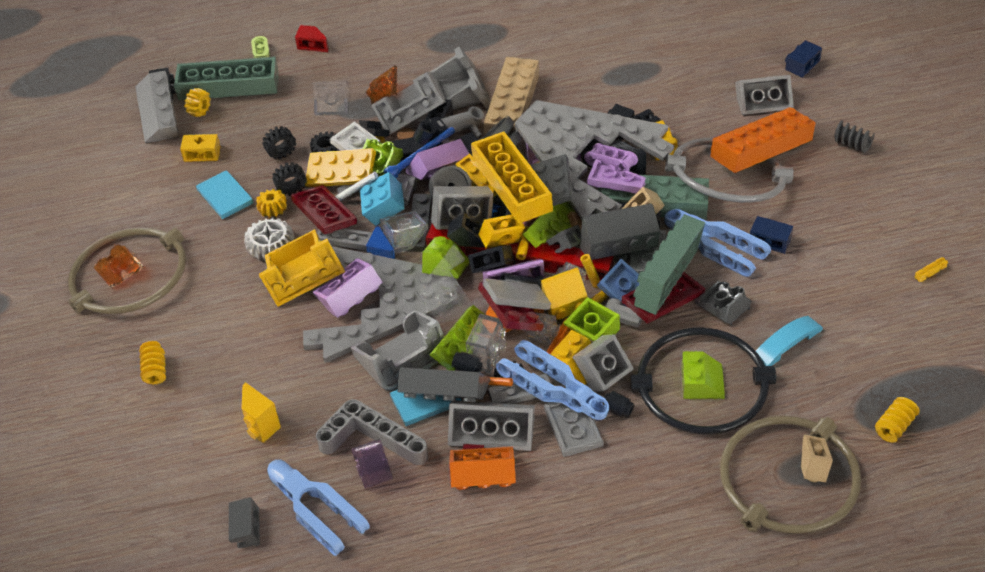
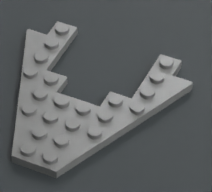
[515,100,674,220]
[303,246,457,363]

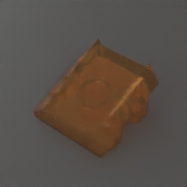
[365,65,397,105]
[94,244,146,288]

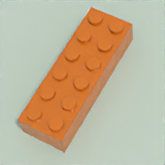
[710,107,816,173]

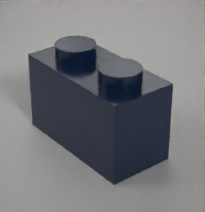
[785,40,822,78]
[750,216,794,254]

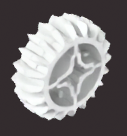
[244,217,294,262]

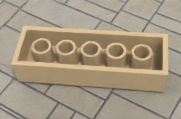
[484,57,539,135]

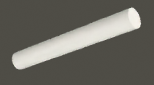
[335,172,378,201]

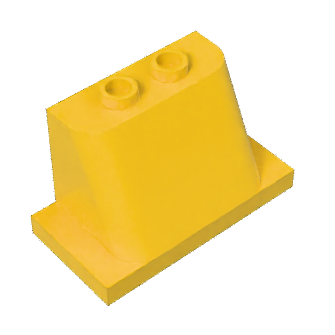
[259,229,345,307]

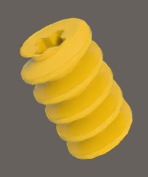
[139,341,166,385]
[875,397,920,443]

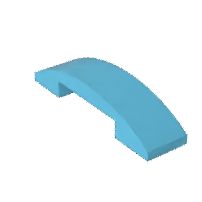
[756,316,823,366]

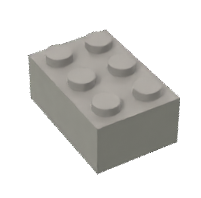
[431,186,493,229]

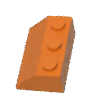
[449,446,516,490]

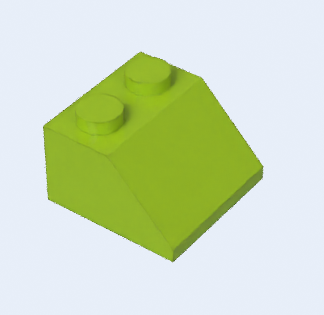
[422,236,470,279]
[564,297,620,342]
[681,351,725,399]

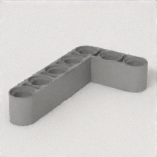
[316,399,428,465]

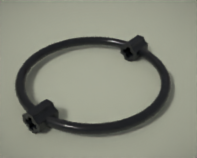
[630,327,776,434]

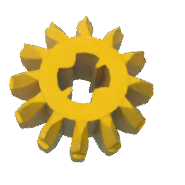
[184,88,211,117]
[256,188,287,218]

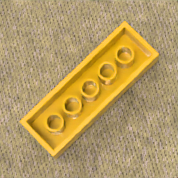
[471,132,553,224]

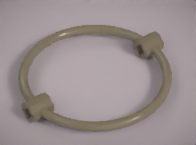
[68,227,186,314]
[720,416,861,534]

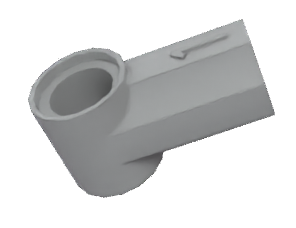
[397,174,417,208]
[605,298,642,328]

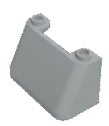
[351,310,444,390]

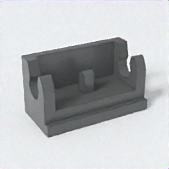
[547,225,581,253]
[229,497,260,548]

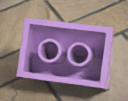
[405,139,469,180]
[313,258,383,317]
[483,259,544,282]

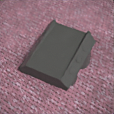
[695,281,752,325]

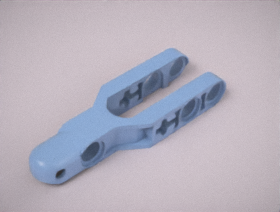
[664,209,771,277]
[496,340,609,420]
[267,459,370,556]

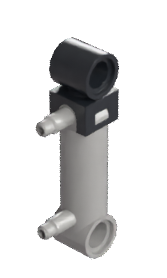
[413,106,484,145]

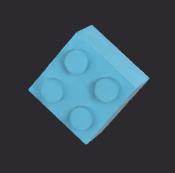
[360,172,404,226]

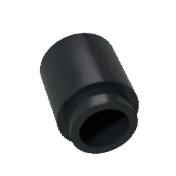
[451,351,483,372]
[602,391,635,418]

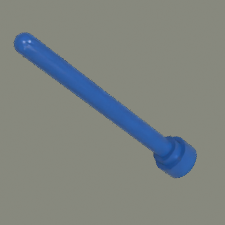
[384,127,455,178]

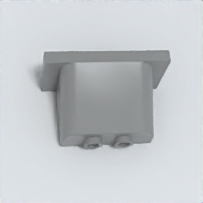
[430,46,491,110]
[371,71,446,134]

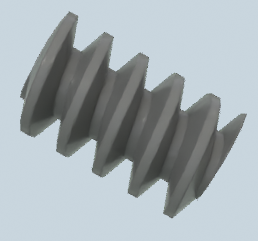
[834,120,875,153]

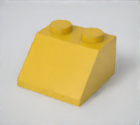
[541,268,588,321]
[550,330,592,385]
[242,382,281,443]

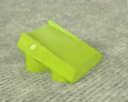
[363,139,403,177]

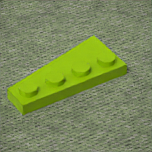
[522,202,576,248]
[430,305,485,371]

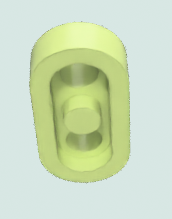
[251,36,270,58]

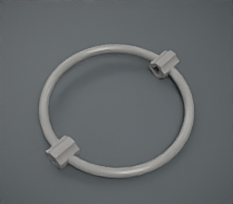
[665,138,794,203]

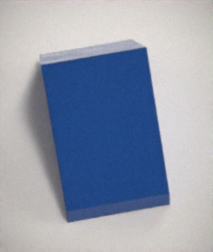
[366,226,395,259]

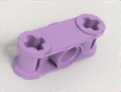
[584,143,638,172]

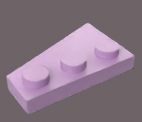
[587,159,646,194]

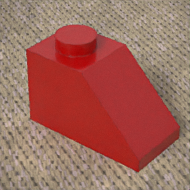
[295,25,329,52]

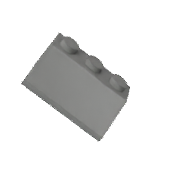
[735,75,794,115]

